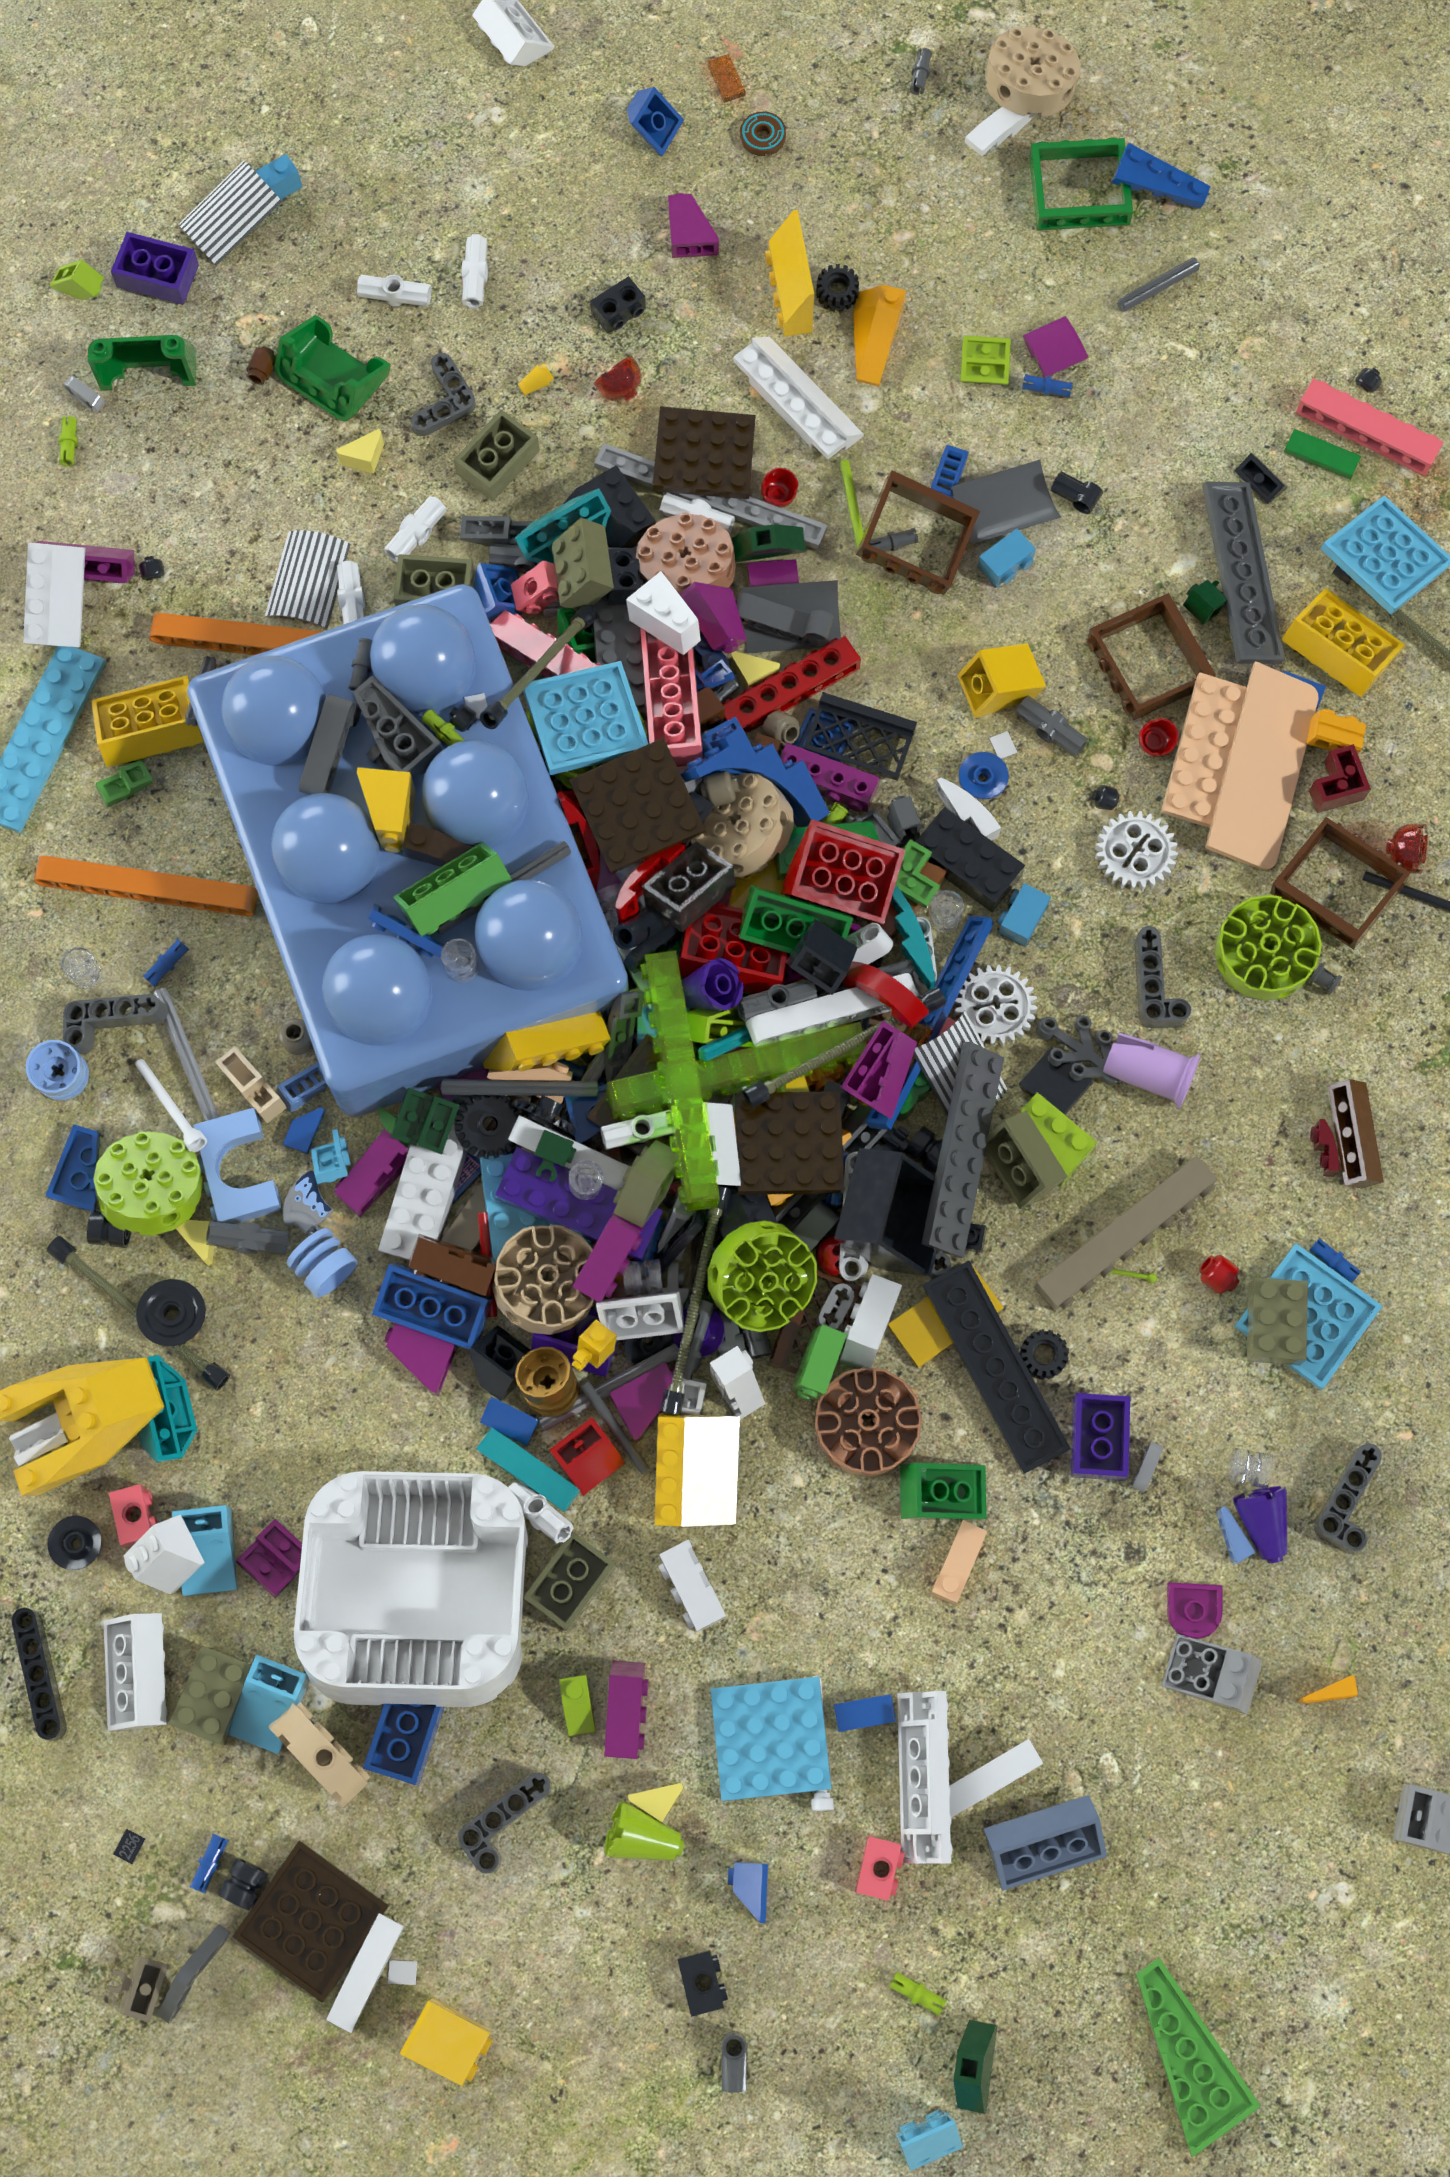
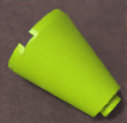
[604,1801,684,1861]

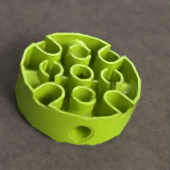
[1214,895,1322,1001]
[93,1132,203,1236]
[707,1220,817,1332]

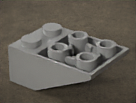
[1162,1634,1262,1715]
[1393,1784,1450,1855]

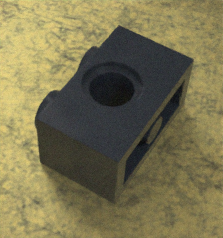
[677,1950,728,2017]

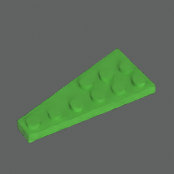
[1135,1958,1261,2158]

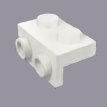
[9,1412,68,1466]

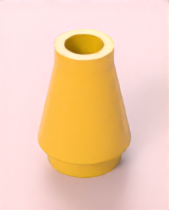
[517,363,554,396]

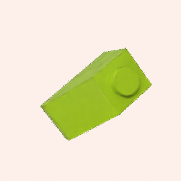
[49,259,104,300]
[559,1675,596,1736]

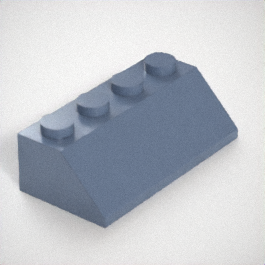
[984,1795,1107,1891]

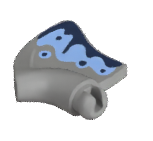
[283,1170,333,1236]

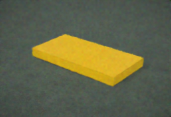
[887,1266,1004,1368]

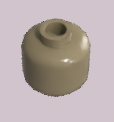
[763,711,800,747]
[700,771,740,807]
[278,1018,313,1055]

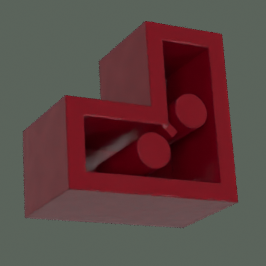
[1309,744,1371,813]

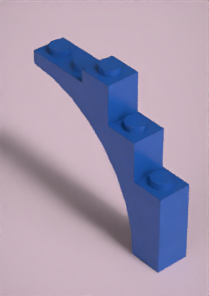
[680,726,830,828]

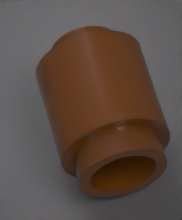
[246,346,276,385]

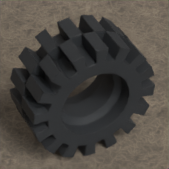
[816,264,859,312]
[1019,1329,1069,1380]

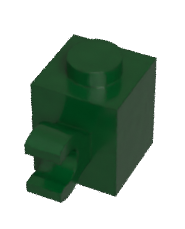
[1183,579,1227,625]
[534,1130,577,1182]

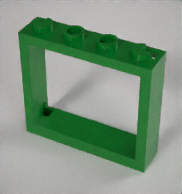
[1029,137,1133,231]

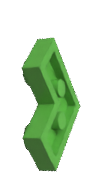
[895,839,940,909]

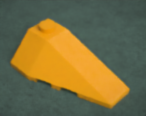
[853,284,906,387]

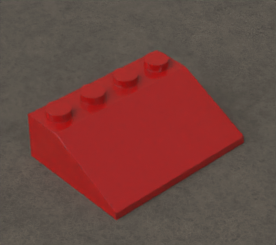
[781,820,905,924]
[675,897,787,994]

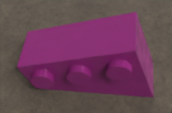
[841,1021,917,1120]
[334,1129,408,1218]
[572,1214,647,1303]
[604,1661,649,1759]

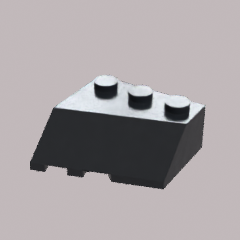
[562,465,656,548]

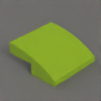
[960,335,1011,385]

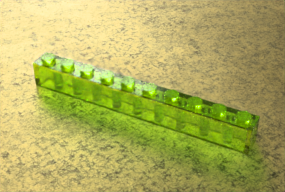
[640,951,720,1212]
[605,1022,867,1120]

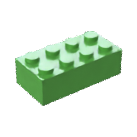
[393,842,512,937]

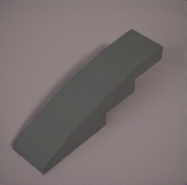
[460,516,534,546]

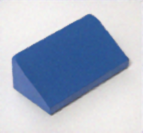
[480,1397,539,1446]

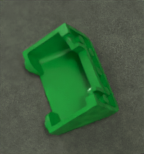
[275,315,391,422]
[88,335,196,391]

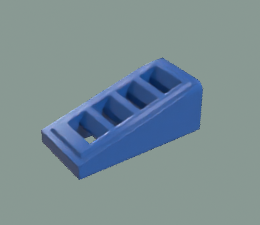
[931,445,969,498]

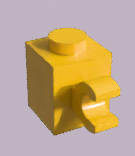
[572,1320,617,1371]

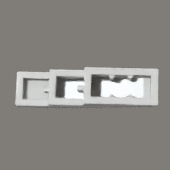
[965,107,1038,156]
[949,1739,1043,1818]
[326,1913,404,2033]

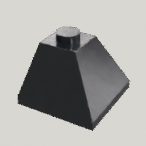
[469,1325,531,1401]

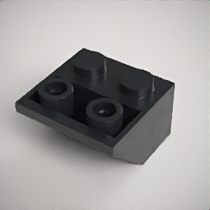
[785,919,858,995]

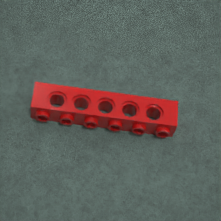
[722,636,861,734]

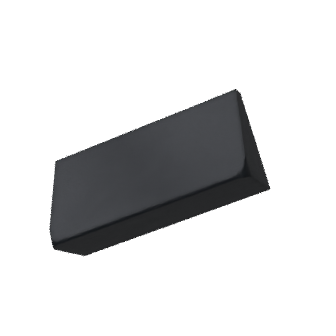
[1234,453,1288,504]

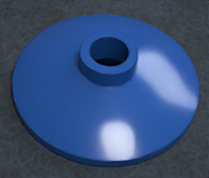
[959,752,1009,799]

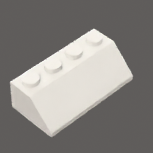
[23,542,85,647]
[103,1613,167,1731]

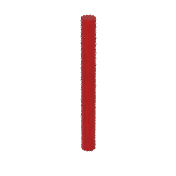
[477,1212,498,1317]

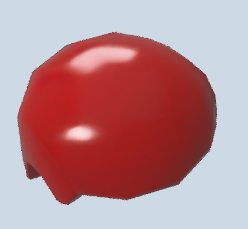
[761,468,799,508]
[1138,718,1179,757]
[816,1235,841,1276]

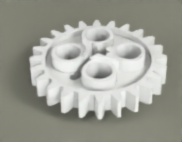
[1095,811,1178,891]
[954,965,1038,1047]

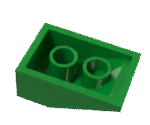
[900,1463,987,1520]

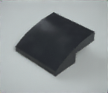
[1019,1047,1094,1115]

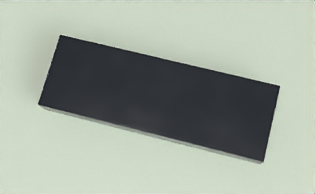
[650,1208,706,1279]

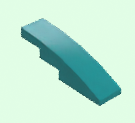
[890,886,936,990]
[476,1428,580,1513]

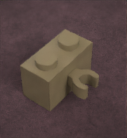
[107,1955,168,2022]

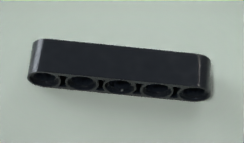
[11,1607,67,1741]

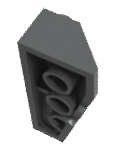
[353,676,443,777]

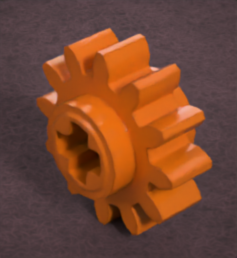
[804,1060,846,1092]

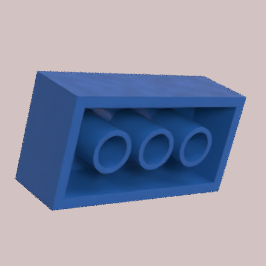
[372,1262,494,1350]
[363,1704,445,1786]

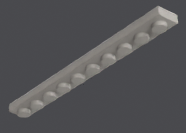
[594,443,828,550]

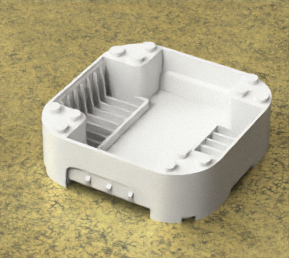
[294,1471,528,1707]

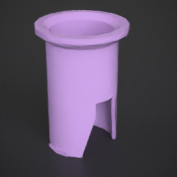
[1103,1033,1201,1110]

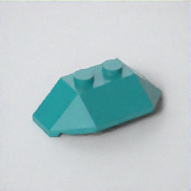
[514,488,611,564]
[138,1355,198,1463]

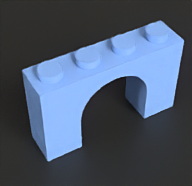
[193,1108,283,1224]

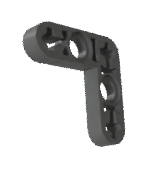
[411,353,476,436]
[157,1924,231,2024]

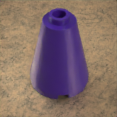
[673,958,744,1011]
[1232,1486,1288,1564]

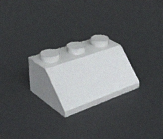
[472,0,555,66]
[596,1291,684,1340]
[124,1515,205,1594]

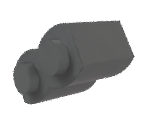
[887,795,922,846]

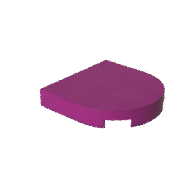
[1167,1582,1223,1639]

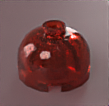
[593,356,642,402]
[1386,823,1428,874]

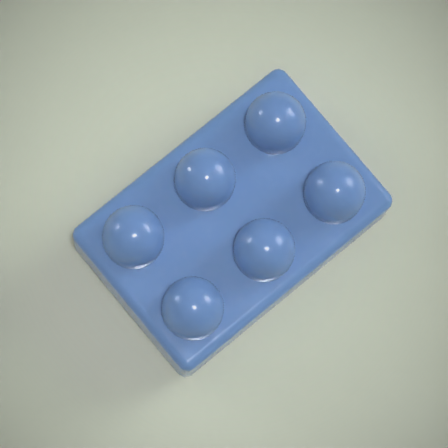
[187,584,629,1117]

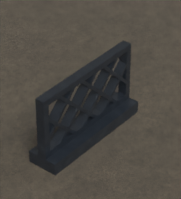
[803,692,917,781]

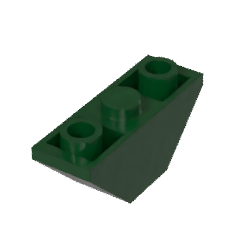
[731,524,806,563]
[953,2020,998,2114]

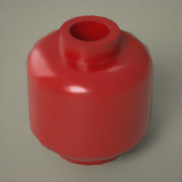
[1199,1255,1240,1294]

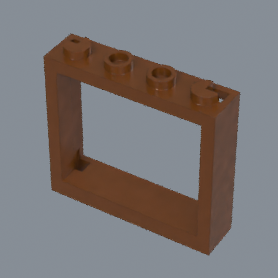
[856,470,980,595]
[1087,593,1216,721]
[1270,817,1410,950]

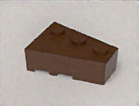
[409,1234,496,1296]

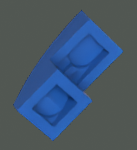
[834,1694,897,1732]

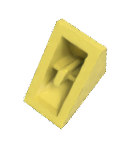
[336,429,384,474]
[731,651,780,689]
[176,1220,214,1266]
[628,1783,684,1823]

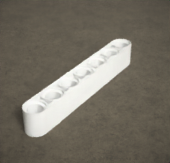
[746,973,919,1048]

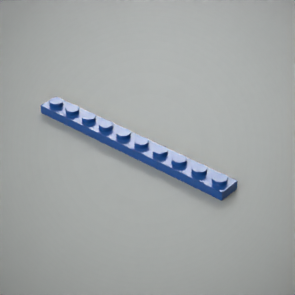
[865,916,994,1130]

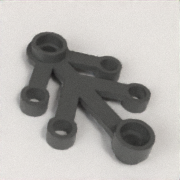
[1036,1015,1121,1084]

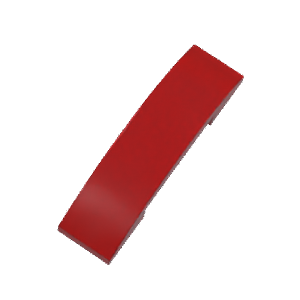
[556,792,600,892]
[616,843,687,925]
[841,961,929,1028]

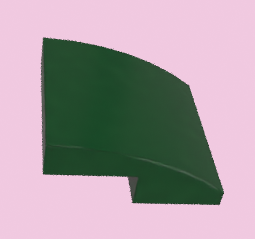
[390,1088,459,1155]

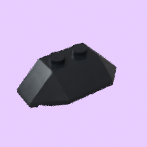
[708,1184,778,1240]

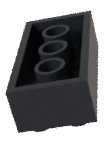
[916,807,1025,913]

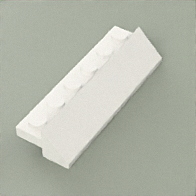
[734,337,864,460]
[897,1691,952,1864]

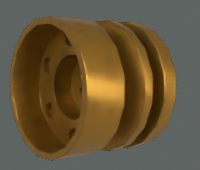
[515,1347,580,1417]

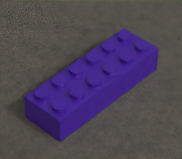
[495,1147,663,1263]

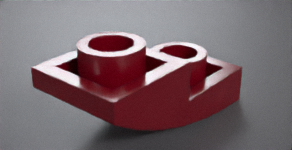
[1310,1119,1339,1177]

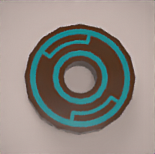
[740,111,786,156]

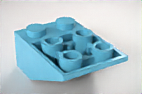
[172,1505,238,1596]
[228,1654,310,1755]
[895,2109,963,2171]

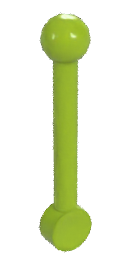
[1108,1269,1157,1283]

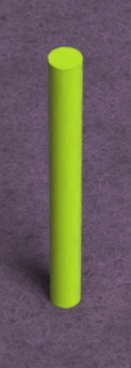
[840,459,864,550]

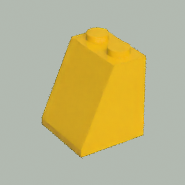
[957,643,1046,718]
[357,767,416,853]
[399,1998,493,2086]

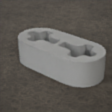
[62,376,105,413]
[816,1284,854,1329]
[1131,1441,1163,1493]

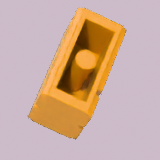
[1306,709,1366,753]

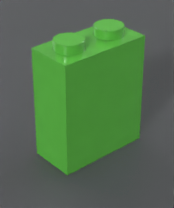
[791,1324,847,1401]

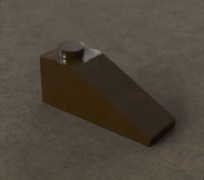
[402,823,474,867]

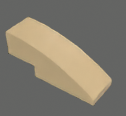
[215,1046,287,1124]

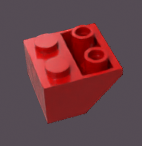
[549,1417,626,1496]

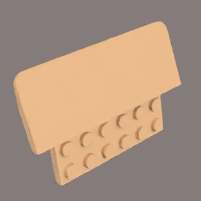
[1161,662,1318,870]

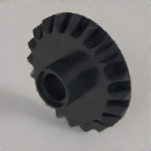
[454,1095,522,1159]
[512,1095,576,1136]
[136,1279,206,1347]

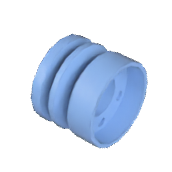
[26,1040,89,1101]
[286,1228,358,1298]

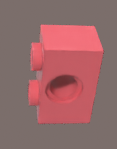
[511,560,559,615]
[109,1484,158,1548]
[855,1836,905,1901]

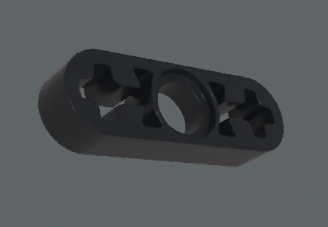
[623,922,684,974]

